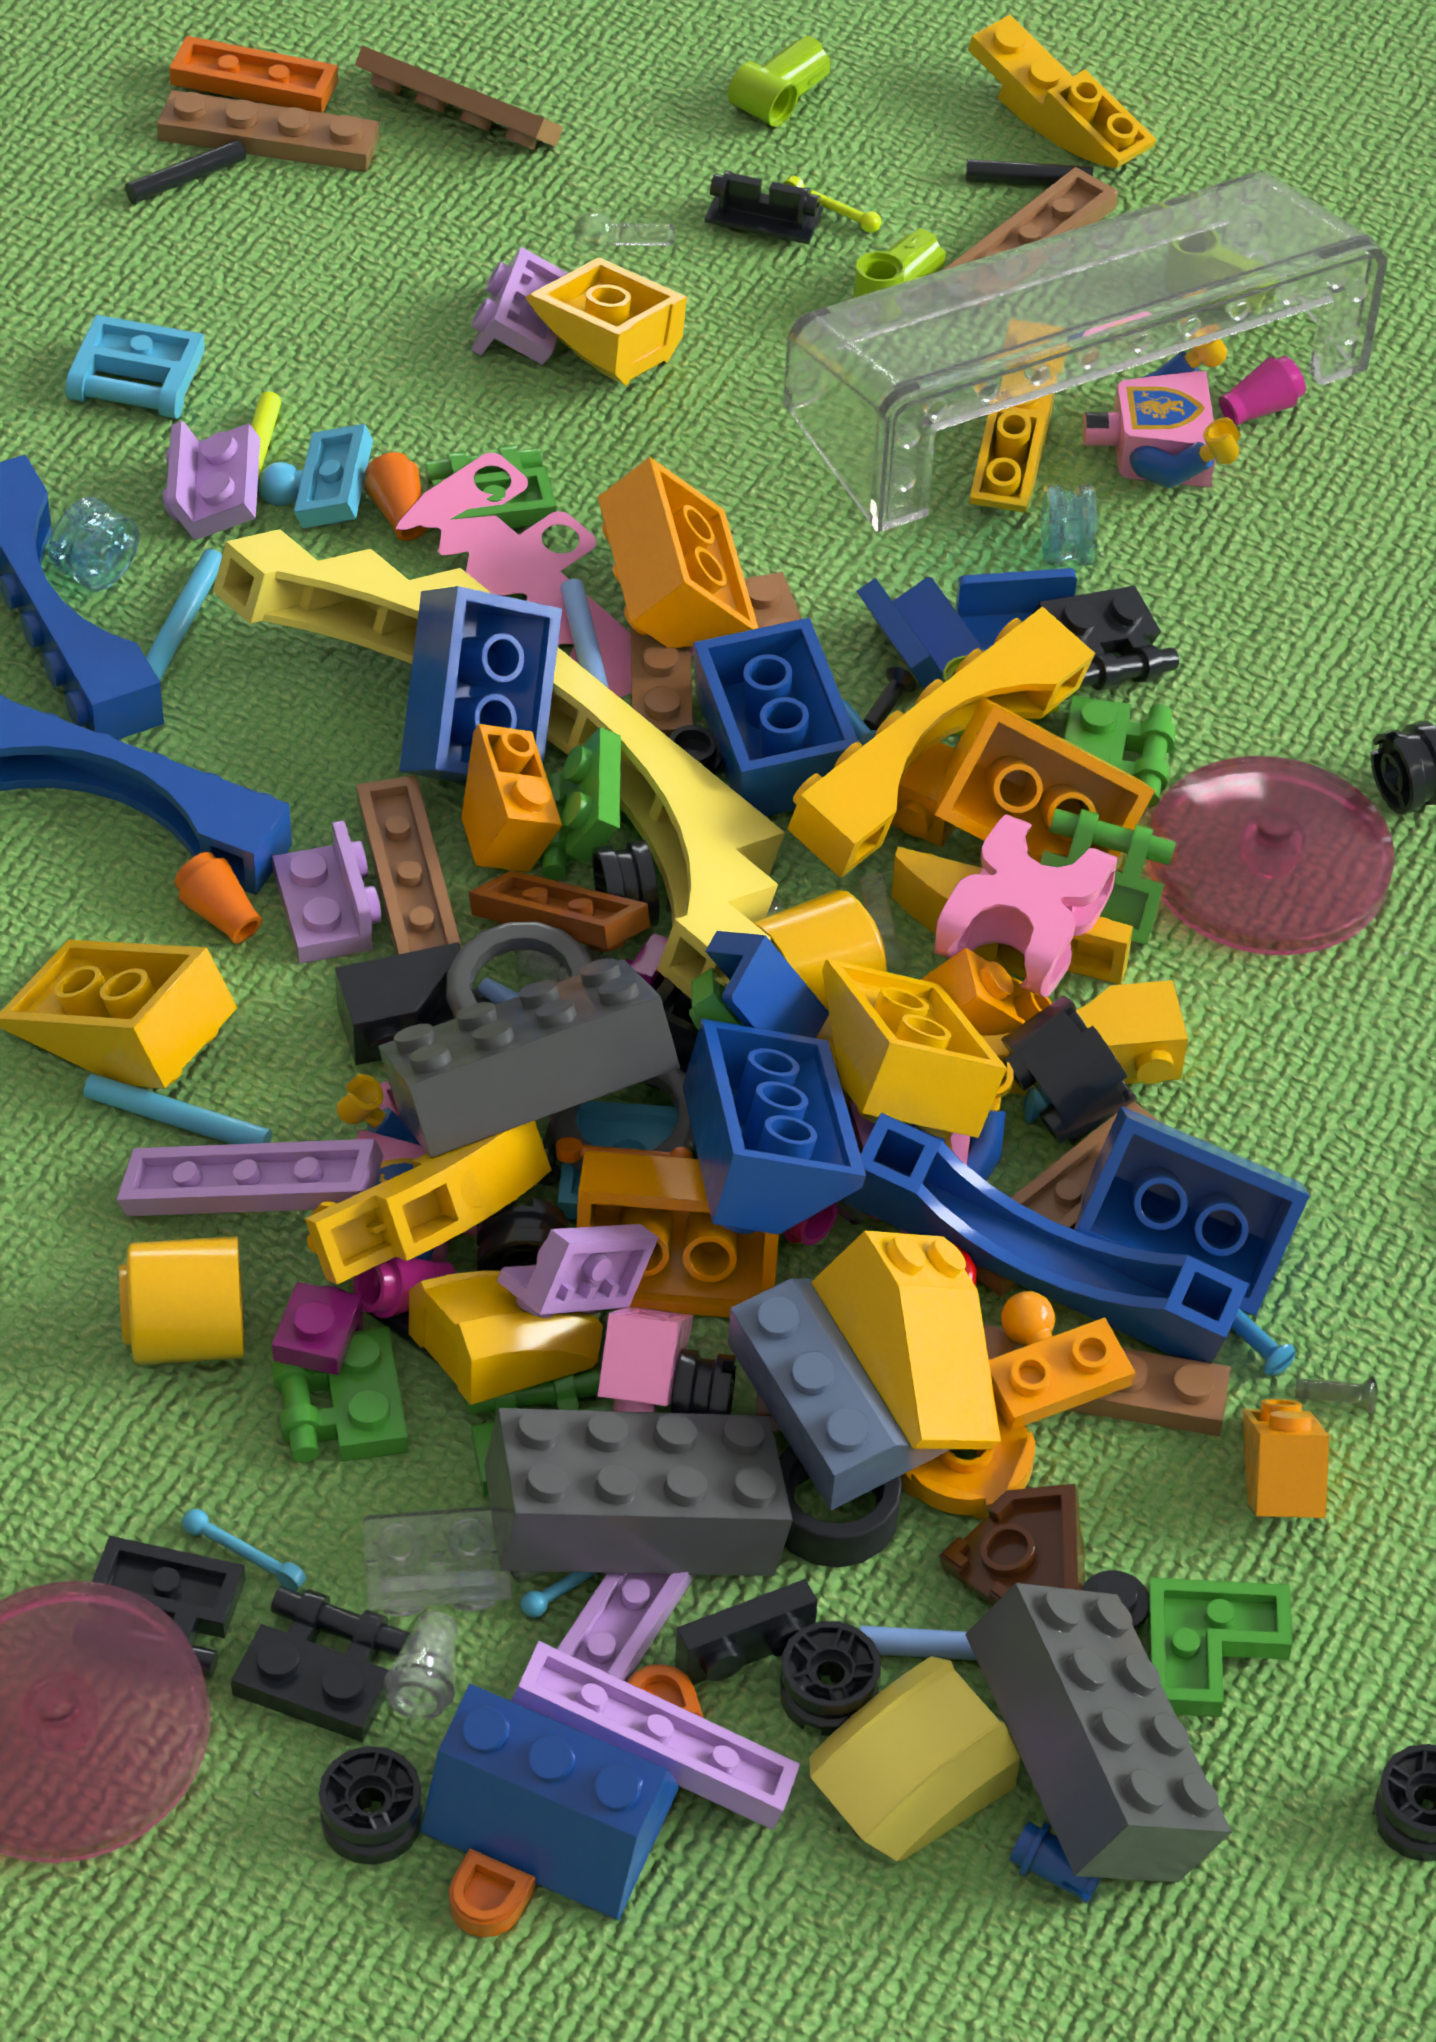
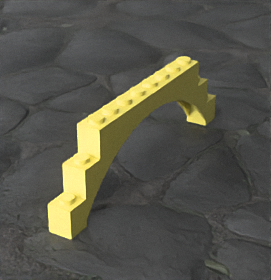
[212,529,785,999]

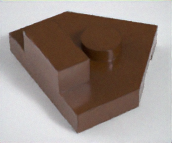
[939,1484,1085,1606]

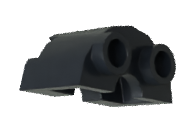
[1001,996,1137,1145]

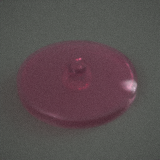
[1147,756,1395,955]
[0,1581,210,1863]

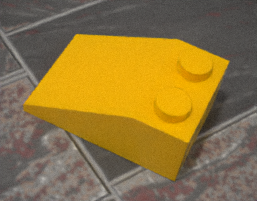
[0,939,237,1089]
[822,959,1007,1138]
[811,1231,1001,1450]

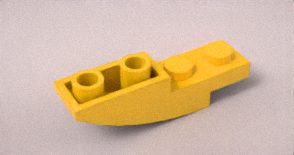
[967,15,1157,168]
[969,325,1066,513]
[891,847,1133,985]
[305,1121,551,1284]

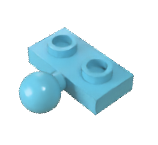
[258,423,373,529]

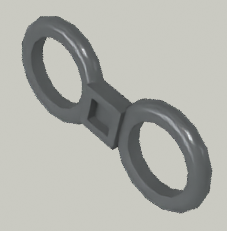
[446,922,696,1173]

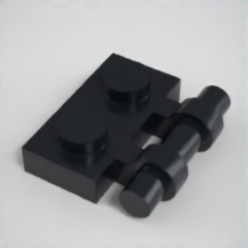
[1031,585,1179,690]
[73,1535,246,1679]
[231,1586,412,1743]

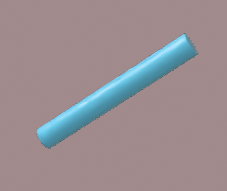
[146,549,222,681]
[83,1073,272,1144]

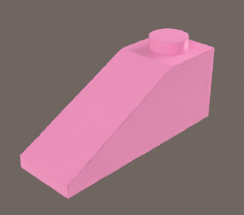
[598,1306,693,1412]

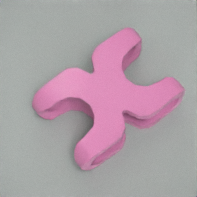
[934,815,1117,997]

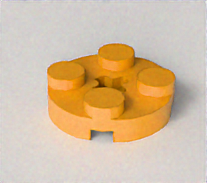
[900,1402,1035,1520]

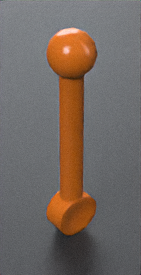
[556,1137,694,1163]

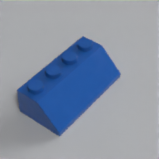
[682,1019,866,1235]

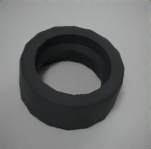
[779,1445,902,1568]

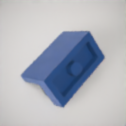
[955,568,1077,651]
[856,577,985,689]
[705,931,829,1038]

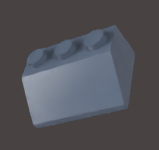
[728,1278,951,1511]

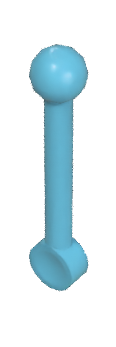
[182,1508,307,1591]
[520,1572,598,1618]

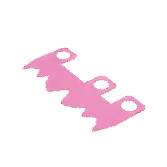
[396,453,694,698]

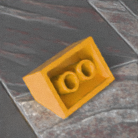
[598,457,758,648]
[933,697,1155,863]
[577,1150,779,1318]

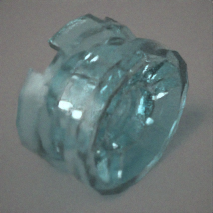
[1041,485,1098,566]
[48,496,139,591]

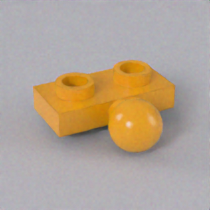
[989,1291,1136,1430]

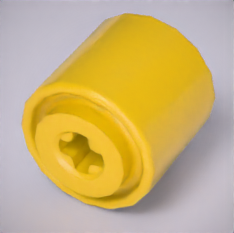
[753,890,887,1010]
[119,1236,245,1365]

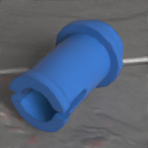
[1009,1821,1101,1904]

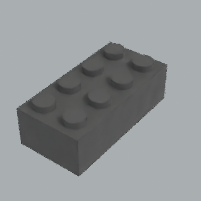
[378,958,680,1158]
[484,1408,793,1576]
[965,1583,1232,1882]

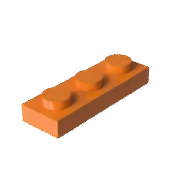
[169,36,338,113]

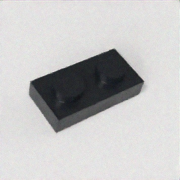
[675,1579,818,1685]

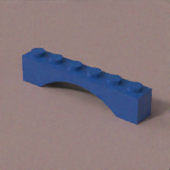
[0,454,164,740]
[0,694,292,895]
[841,1113,1249,1363]

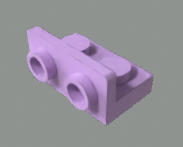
[471,247,568,365]
[163,421,260,540]
[272,820,381,964]
[497,1224,659,1318]

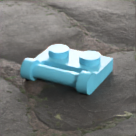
[66,315,205,419]

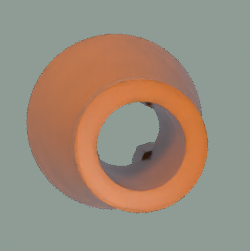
[364,452,428,541]
[174,852,262,944]

